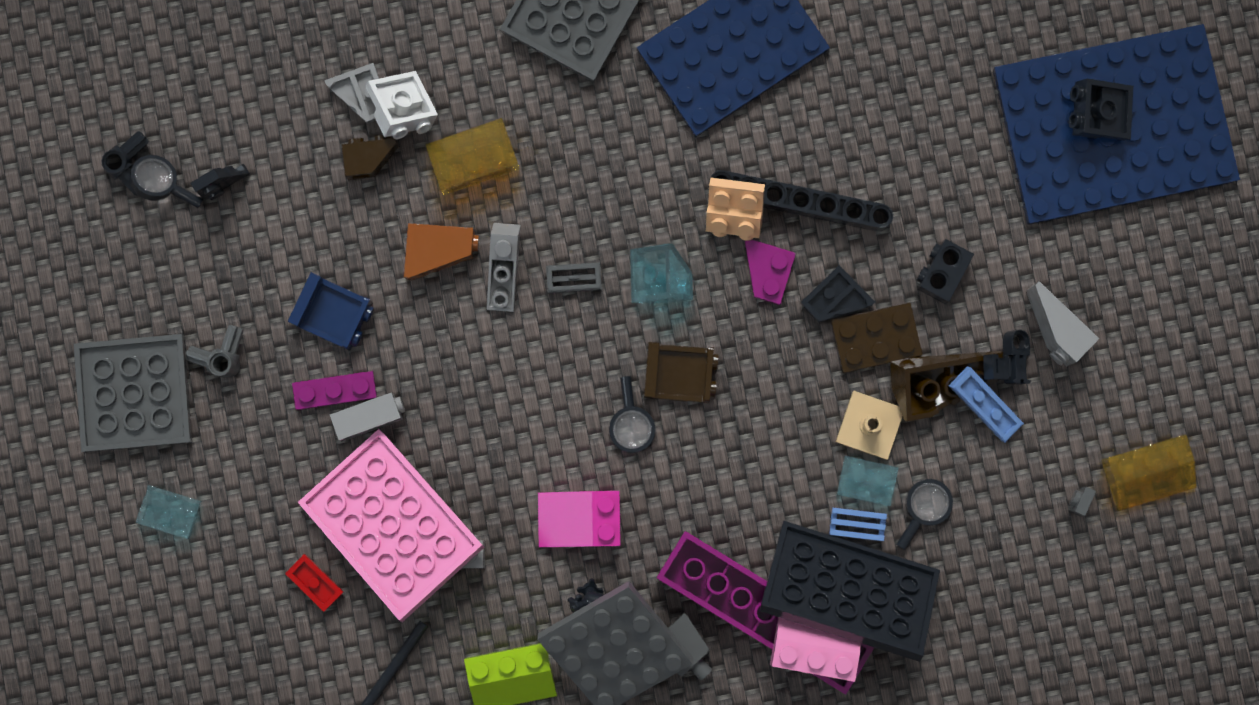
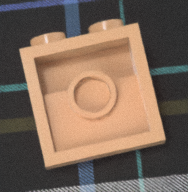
[706,178,765,240]

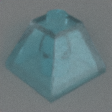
[630,243,693,303]

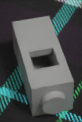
[330,392,405,442]

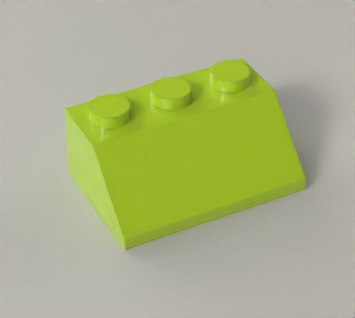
[464,643,557,705]

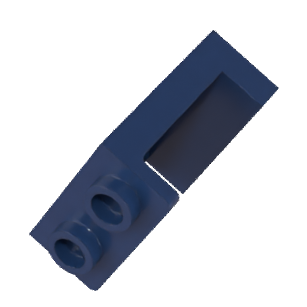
[288,272,374,351]

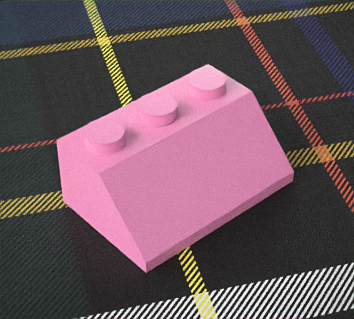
[770,617,861,682]

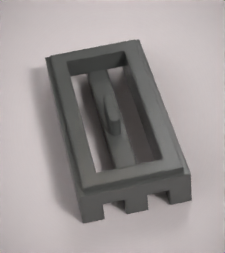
[546,262,602,294]

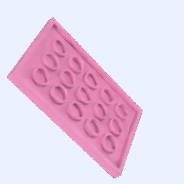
[298,429,484,622]

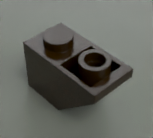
[341,135,399,181]

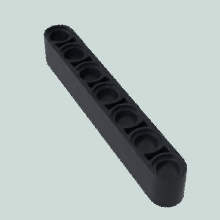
[709,170,893,231]

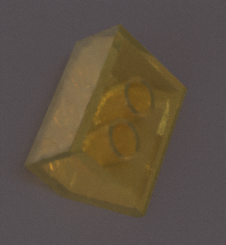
[426,118,520,195]
[1101,434,1196,511]

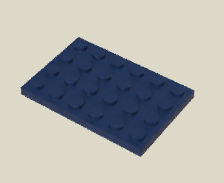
[637,0,830,137]

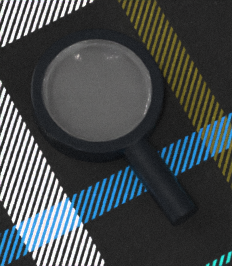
[129,155,203,208]
[609,376,655,453]
[896,479,953,550]

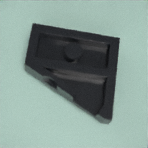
[190,164,250,200]
[800,265,875,323]

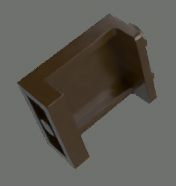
[644,342,719,403]

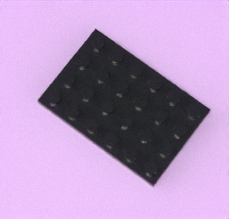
[759,520,940,662]

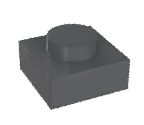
[1069,487,1096,516]

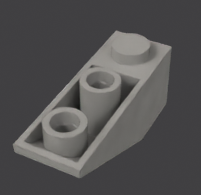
[487,223,521,312]

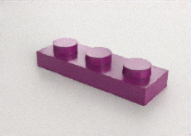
[292,371,377,410]

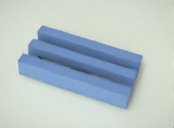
[829,508,887,541]

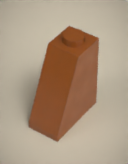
[404,223,479,281]

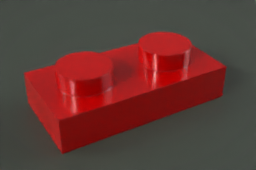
[285,554,344,612]

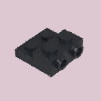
[1068,78,1134,141]

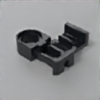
[983,329,1031,385]

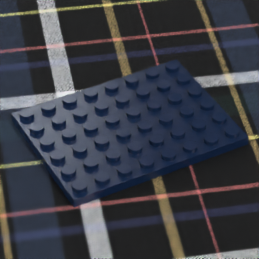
[993,24,1240,225]

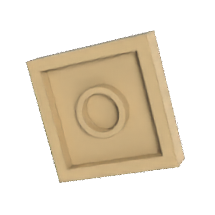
[835,391,903,460]

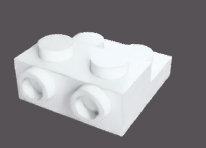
[366,71,438,139]

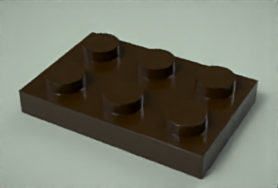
[830,303,923,374]

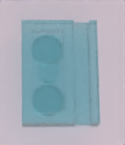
[836,456,899,506]
[136,485,202,539]

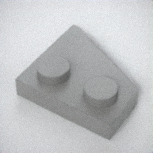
[324,63,379,124]

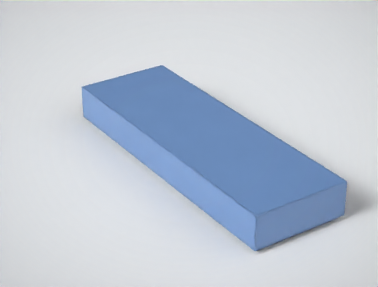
[949,366,1024,443]

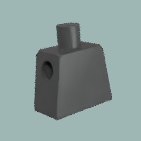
[668,613,713,681]

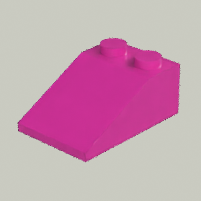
[538,491,620,547]

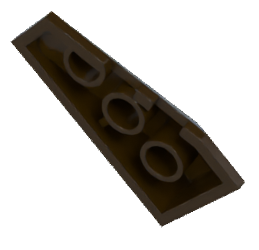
[890,351,1003,422]

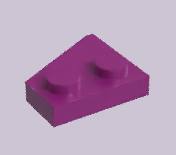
[745,240,796,305]

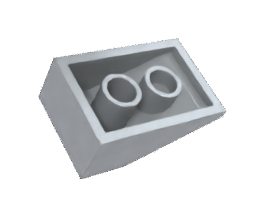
[1026,282,1099,367]

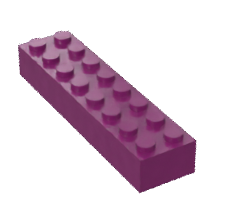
[656,531,874,695]

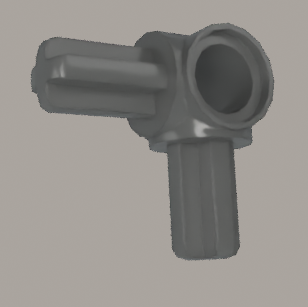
[186,325,243,378]

